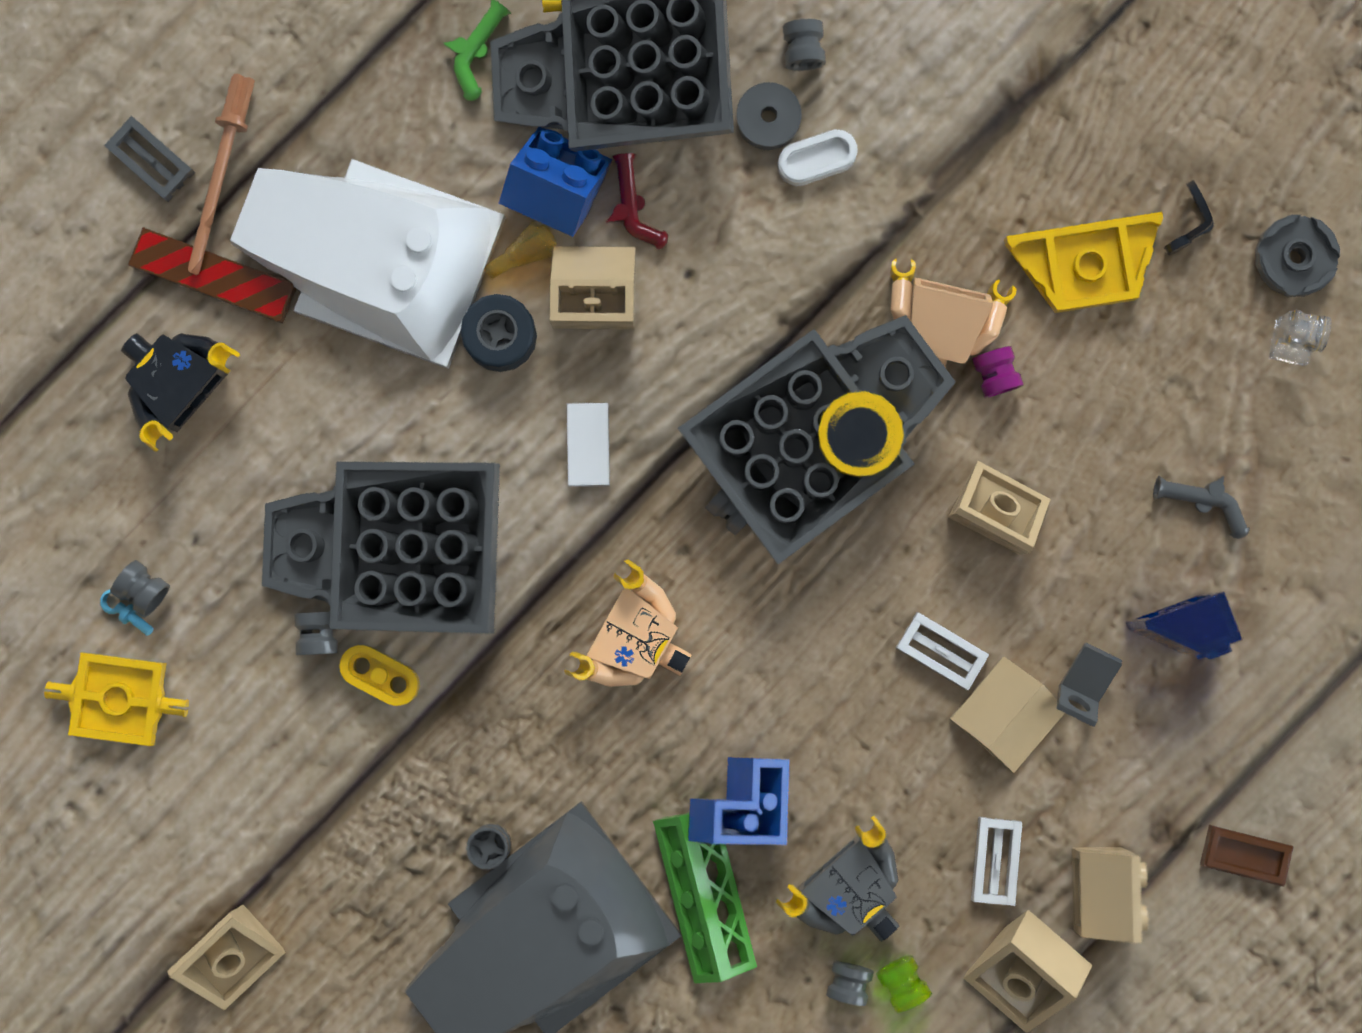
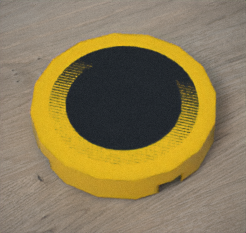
[818,391,904,477]

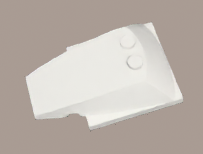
[230,159,506,369]

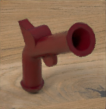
[606,153,669,249]

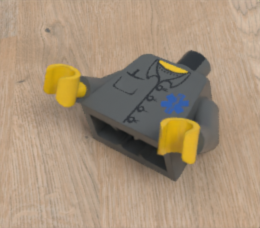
[776,816,899,942]

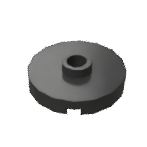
[1255,215,1340,297]

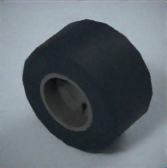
[460,294,537,372]

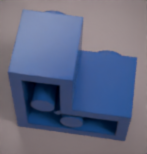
[688,757,789,845]

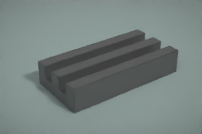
[104,116,195,202]

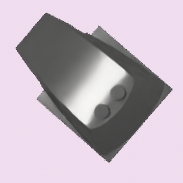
[490,0,734,152]
[678,315,956,565]
[262,462,500,634]
[405,801,681,1033]

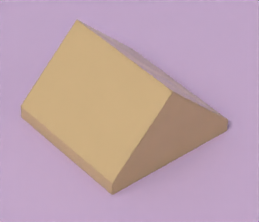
[948,461,1050,555]
[950,656,1065,773]
[167,905,286,1010]

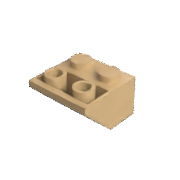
[550,246,636,329]
[1072,847,1148,943]

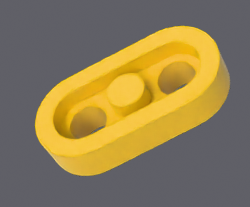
[339,645,420,706]

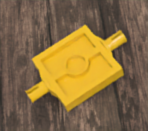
[44,652,189,746]

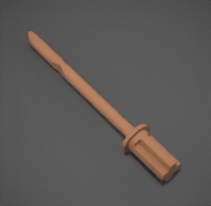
[188,74,255,275]

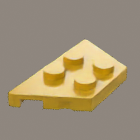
[1004,212,1163,313]

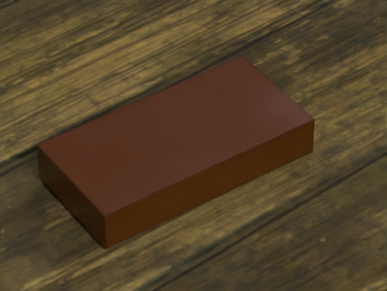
[1200,825,1294,887]

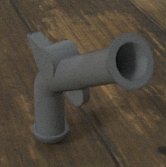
[1153,475,1250,539]

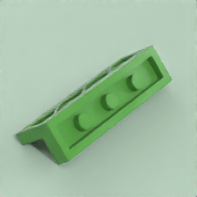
[653,812,757,984]

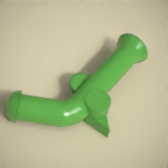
[443,0,511,101]

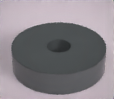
[736,82,802,150]

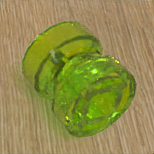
[876,955,932,1013]

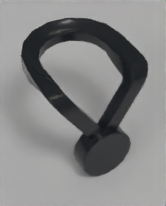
[1164,180,1214,256]

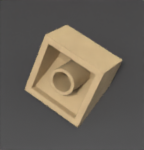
[964,910,1092,1033]

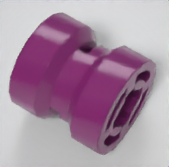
[972,346,1024,398]

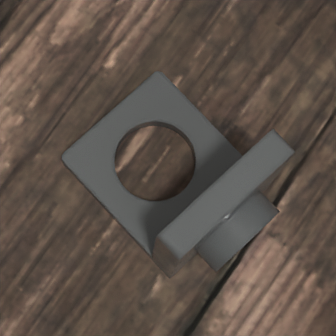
[1056,643,1122,727]

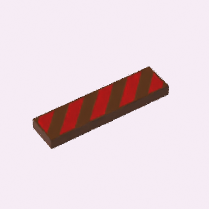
[128,227,297,324]

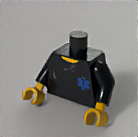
[121,333,240,452]

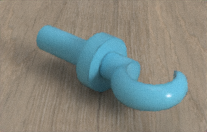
[100,589,154,636]

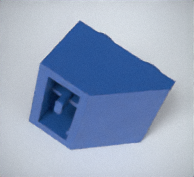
[498,127,612,237]

